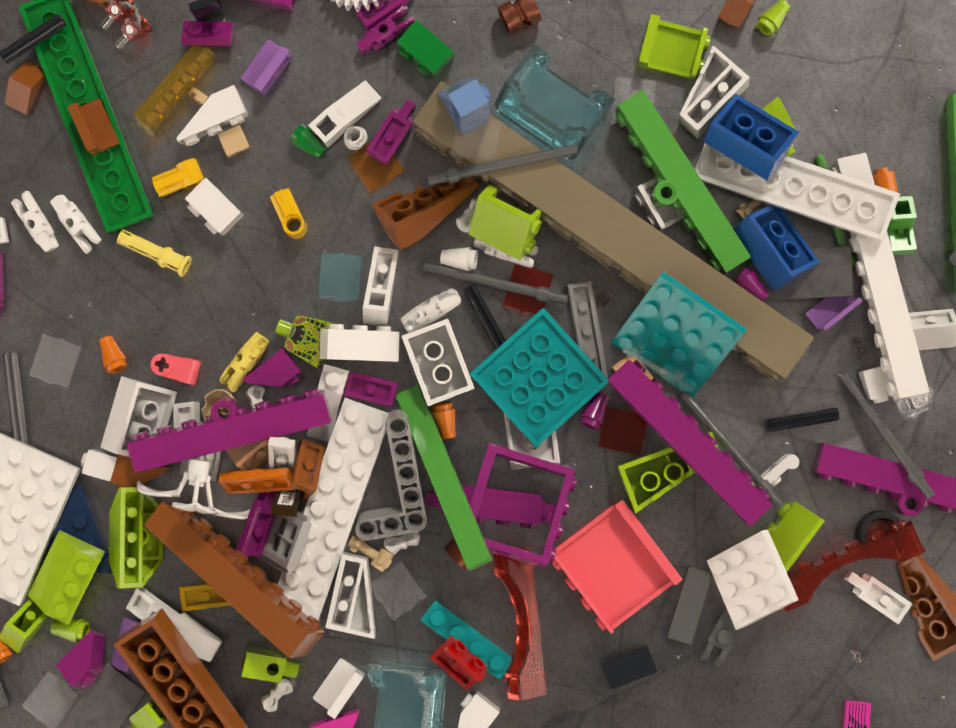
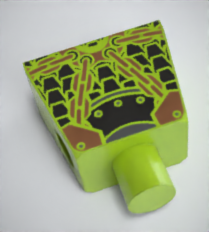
[275,315,334,368]

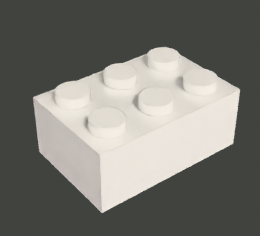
[402,319,475,406]

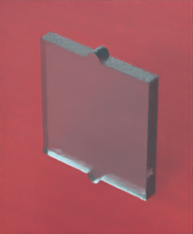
[318,252,363,300]

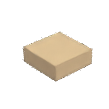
[217,125,250,158]

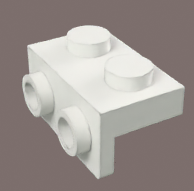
[634,178,684,232]

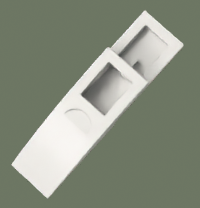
[126,587,223,662]

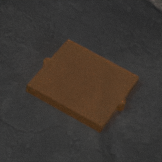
[347,141,405,193]

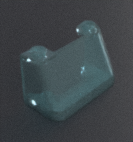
[495,44,616,160]
[368,662,446,728]

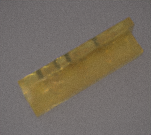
[133,45,217,132]

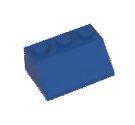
[704,94,799,181]
[733,205,820,292]

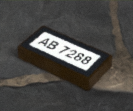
[271,489,302,516]

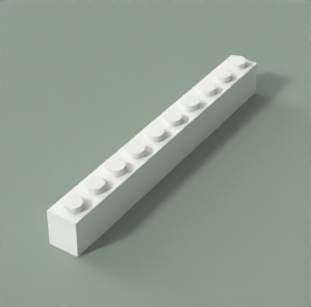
[831,153,929,402]

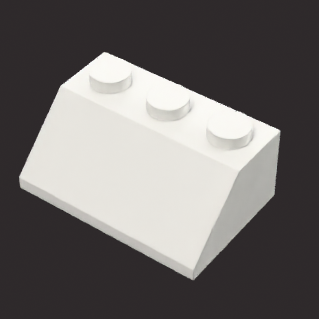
[100,376,177,457]

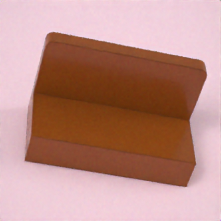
[67,99,119,156]
[290,439,325,500]

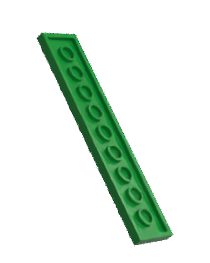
[18,0,154,234]

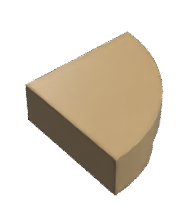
[188,87,209,106]

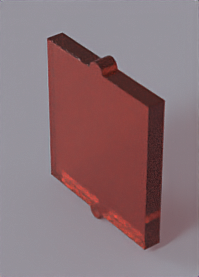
[503,264,553,314]
[598,407,647,455]

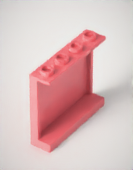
[552,498,683,634]

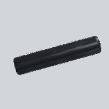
[0,14,66,64]
[464,284,506,350]
[766,407,840,432]

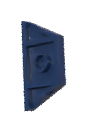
[49,483,112,574]

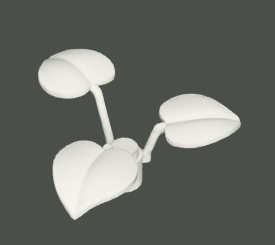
[137,459,250,520]

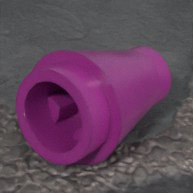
[733,268,770,301]
[580,392,610,430]

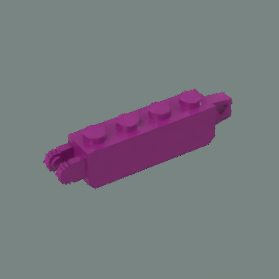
[423,485,556,529]

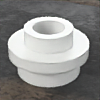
[344,126,368,150]

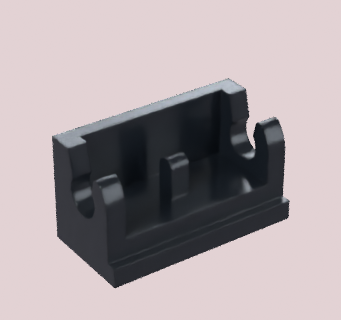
[188,0,224,21]
[601,646,658,690]

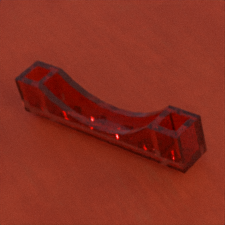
[784,520,926,612]
[493,546,547,701]

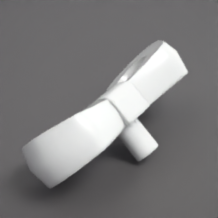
[456,198,478,232]
[245,385,265,408]
[384,532,420,555]
[260,678,293,712]

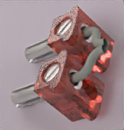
[100,0,152,49]

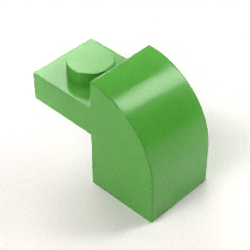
[887,196,917,255]

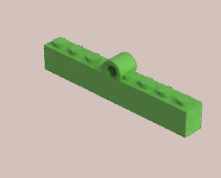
[615,90,751,275]

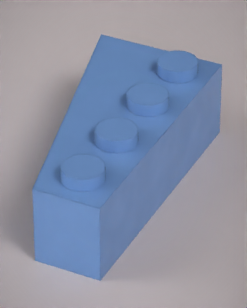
[438,78,491,136]

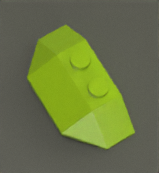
[109,487,163,589]

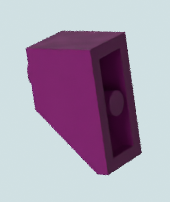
[243,348,303,387]
[55,630,106,690]

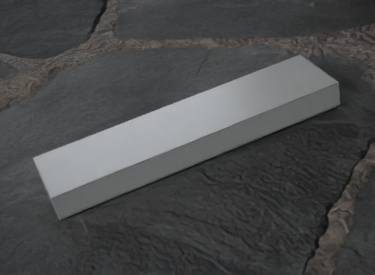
[567,281,608,378]

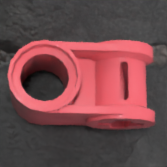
[151,354,201,385]

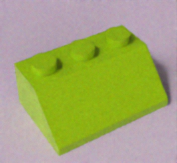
[764,500,825,572]
[28,530,105,625]

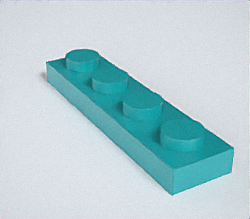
[421,599,514,680]

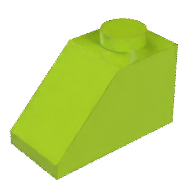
[0,598,49,653]
[129,699,167,728]

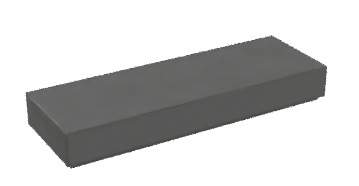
[667,566,712,645]

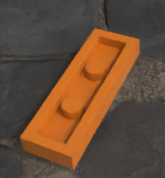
[218,467,296,495]

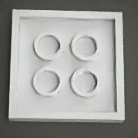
[707,530,798,630]

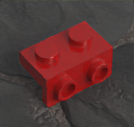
[430,635,487,691]

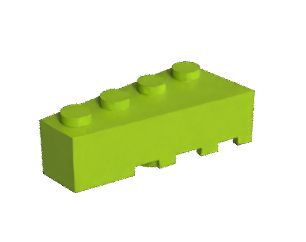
[616,432,719,514]

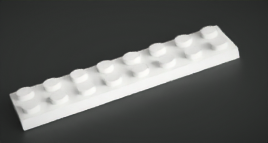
[695,143,900,242]

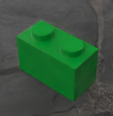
[397,20,454,79]

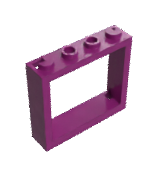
[470,443,577,569]

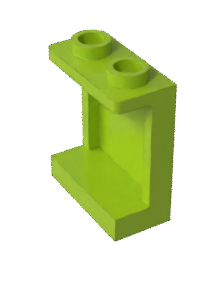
[637,14,711,81]
[469,185,542,260]

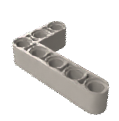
[356,409,427,541]

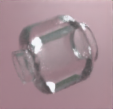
[896,385,934,416]

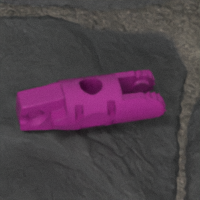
[356,5,415,55]

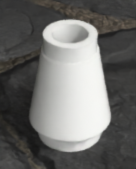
[440,247,478,272]

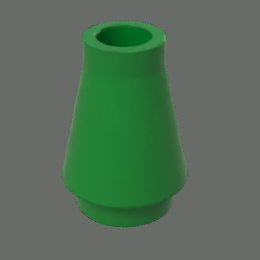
[289,123,326,159]

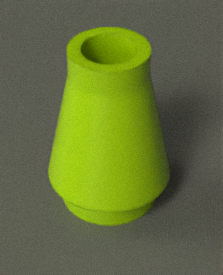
[756,0,790,36]
[51,619,90,644]

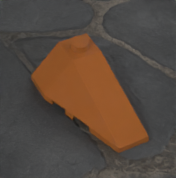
[372,176,479,250]
[897,553,956,662]

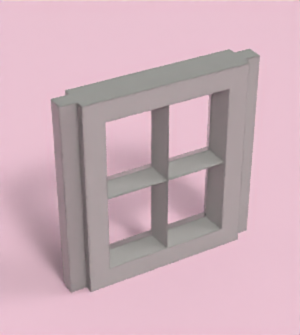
[261,511,312,576]

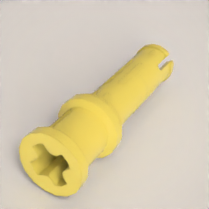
[117,229,192,277]

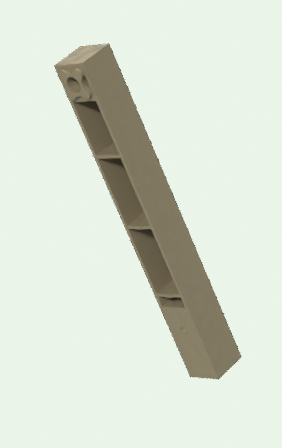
[413,81,814,381]

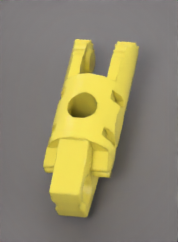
[219,332,270,393]

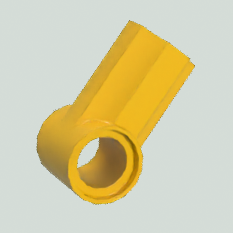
[151,158,204,198]
[270,188,308,239]

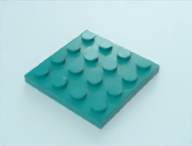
[611,271,747,397]
[470,308,608,448]

